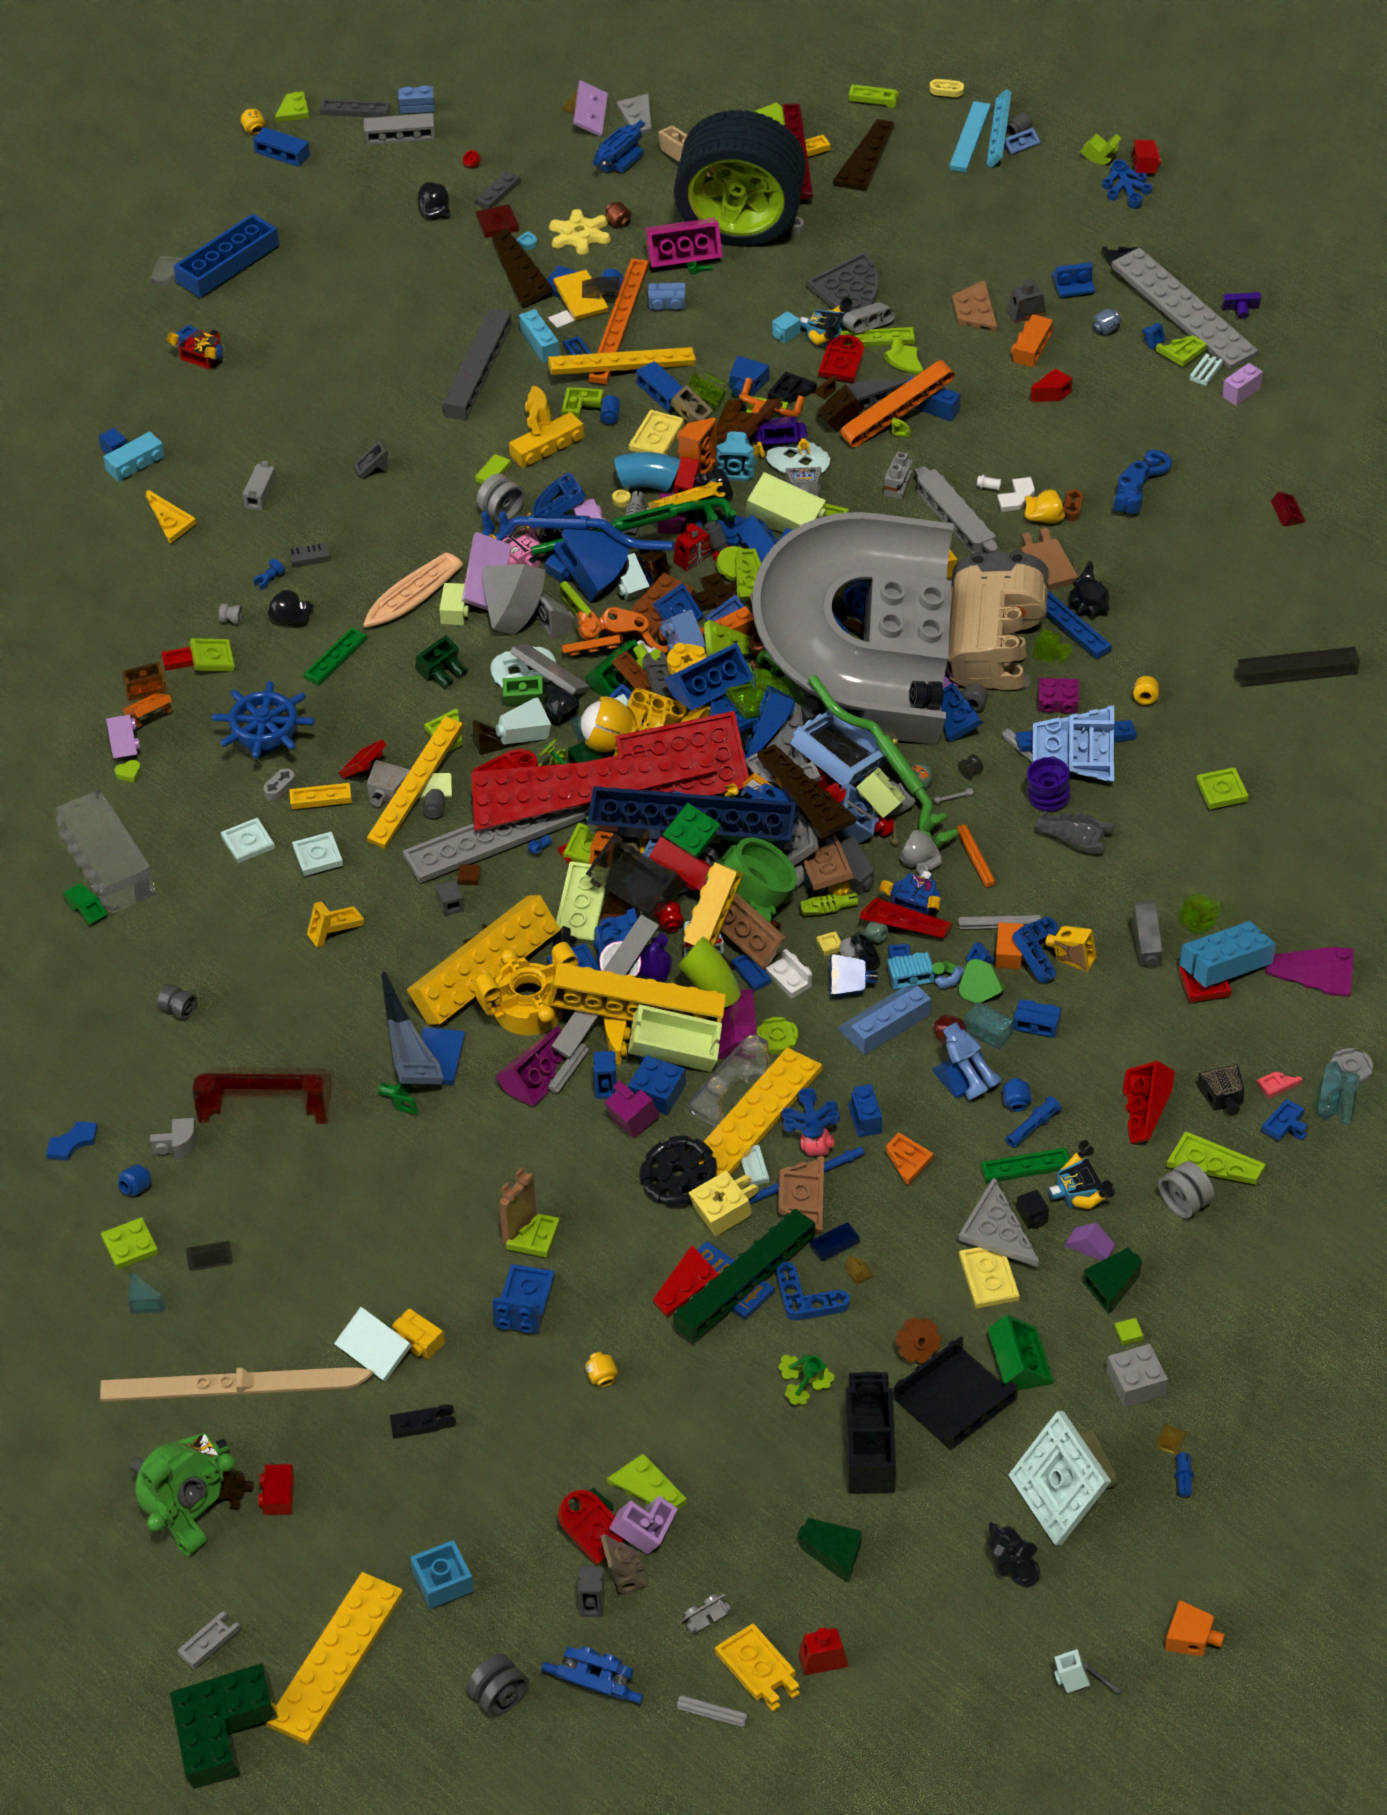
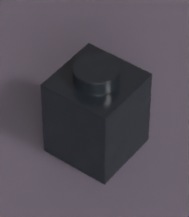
[1017,1190,1049,1229]

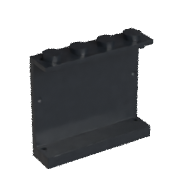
[894,1336,1018,1451]

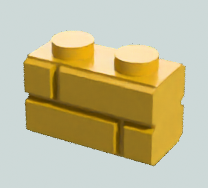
[392,1308,445,1360]

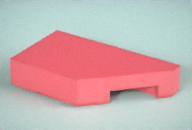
[1256,1072,1302,1099]

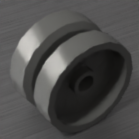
[467,1654,529,1717]

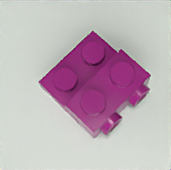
[1038,677,1079,713]

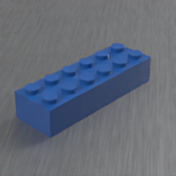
[173,213,279,297]

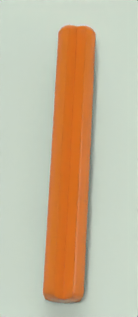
[957,824,995,888]

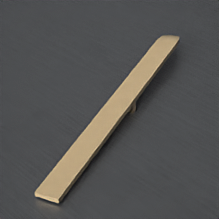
[100,1367,373,1402]

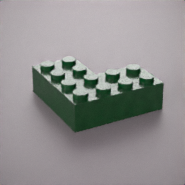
[170,1663,278,1789]

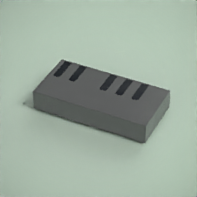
[289,543,330,567]

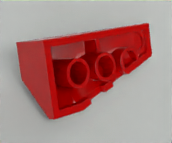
[1123,1060,1175,1145]

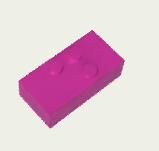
[645,218,722,267]

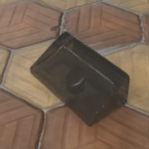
[186,1241,233,1271]

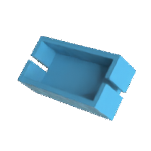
[1180,921,1276,987]

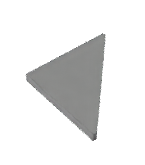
[959,1178,1039,1267]

